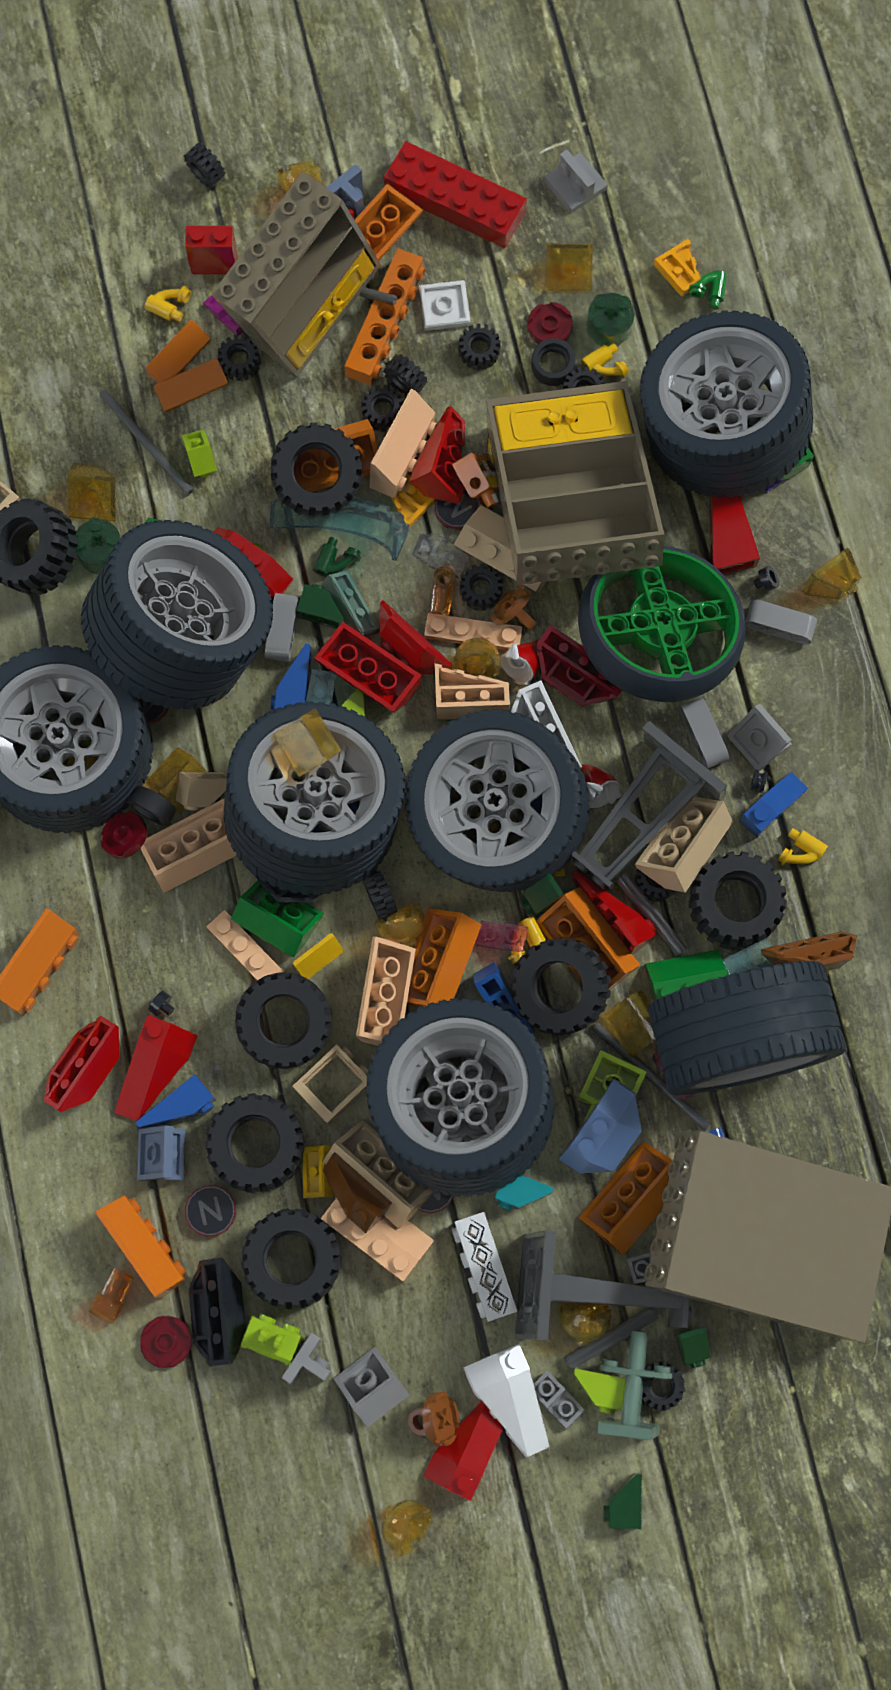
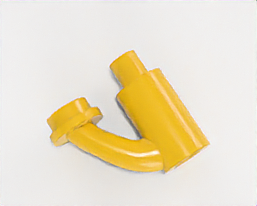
[145,285,191,322]
[580,343,629,379]
[778,828,828,866]
[508,916,546,965]

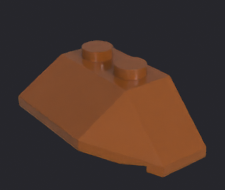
[761,931,857,974]

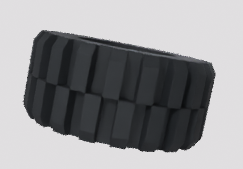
[270,422,362,518]
[0,498,78,595]
[688,851,787,950]
[511,938,611,1036]
[235,972,332,1069]
[205,1093,305,1194]
[241,1208,341,1309]

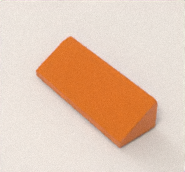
[146,319,211,383]
[154,358,228,412]

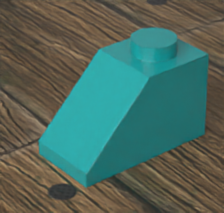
[494,1176,554,1211]

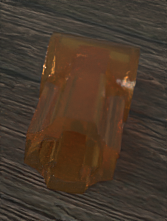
[429,566,455,616]
[89,1268,134,1324]

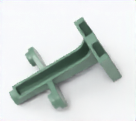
[598,1331,672,1440]

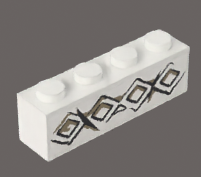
[451,1212,517,1322]

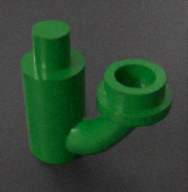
[689,270,728,310]

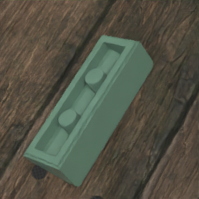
[322,570,380,638]

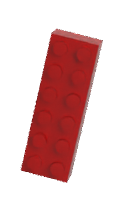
[384,141,527,249]

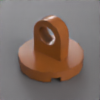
[490,585,536,631]
[408,1392,459,1446]

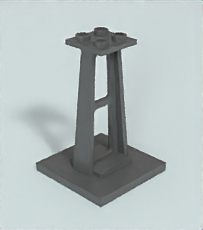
[571,721,727,890]
[515,1230,692,1341]

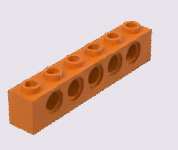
[344,248,426,386]

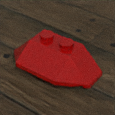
[213,527,294,599]
[380,600,452,675]
[43,1016,119,1112]

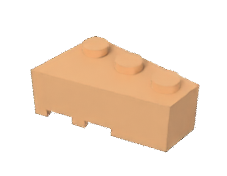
[435,663,510,720]

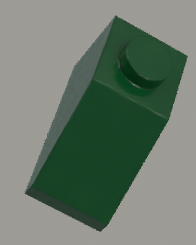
[296,584,344,629]
[521,873,563,918]
[674,1327,711,1369]
[603,1473,642,1529]

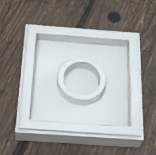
[419,280,471,331]

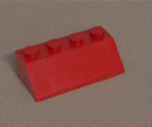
[314,622,421,713]

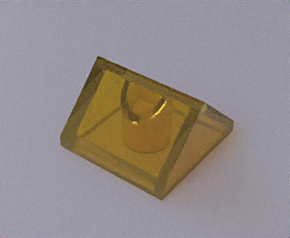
[545,243,593,291]
[273,708,342,777]
[145,747,207,814]
[602,990,655,1058]

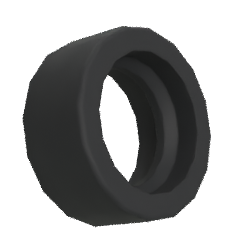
[531,339,576,386]
[128,785,176,826]

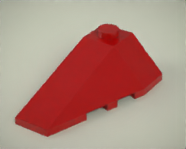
[410,405,465,504]
[571,871,656,955]
[114,1015,198,1121]
[423,1400,503,1501]

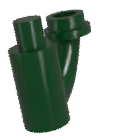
[313,537,361,577]

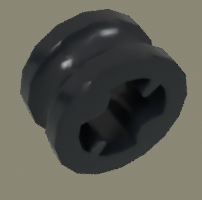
[750,769,768,793]

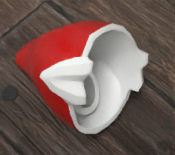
[500,640,540,686]
[581,764,622,808]

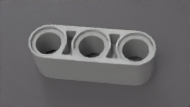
[265,593,300,662]
[745,600,817,644]
[679,697,729,769]

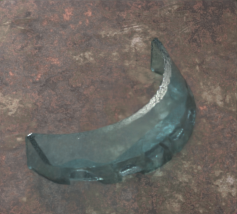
[269,497,409,561]

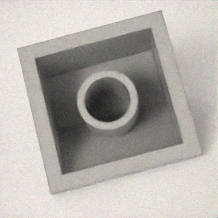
[333,1347,409,1427]

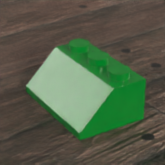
[231,880,324,958]
[645,950,728,1002]

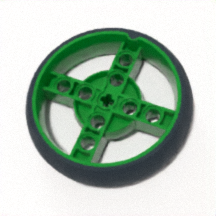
[578,546,746,702]

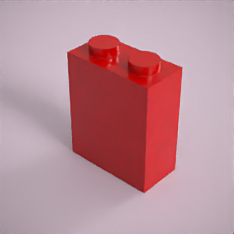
[185,226,238,275]

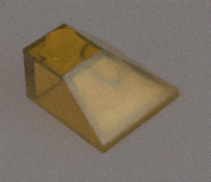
[67,463,116,522]
[802,548,861,600]

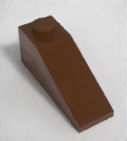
[322,1153,392,1233]

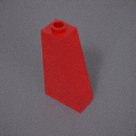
[709,495,760,575]

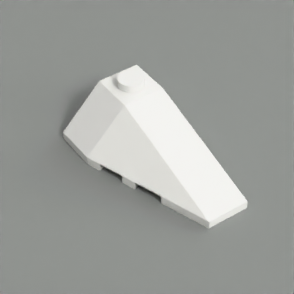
[463,1344,549,1457]

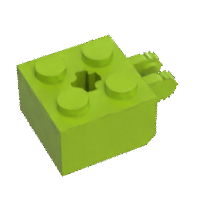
[578,1050,647,1121]
[241,1314,304,1366]

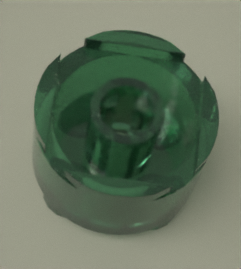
[586,293,634,347]
[75,518,121,574]

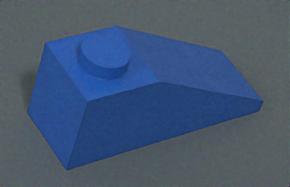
[271,644,312,710]
[740,772,809,838]
[473,962,534,1033]
[135,1074,216,1129]

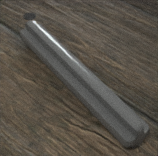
[617,873,687,956]
[565,1307,658,1369]

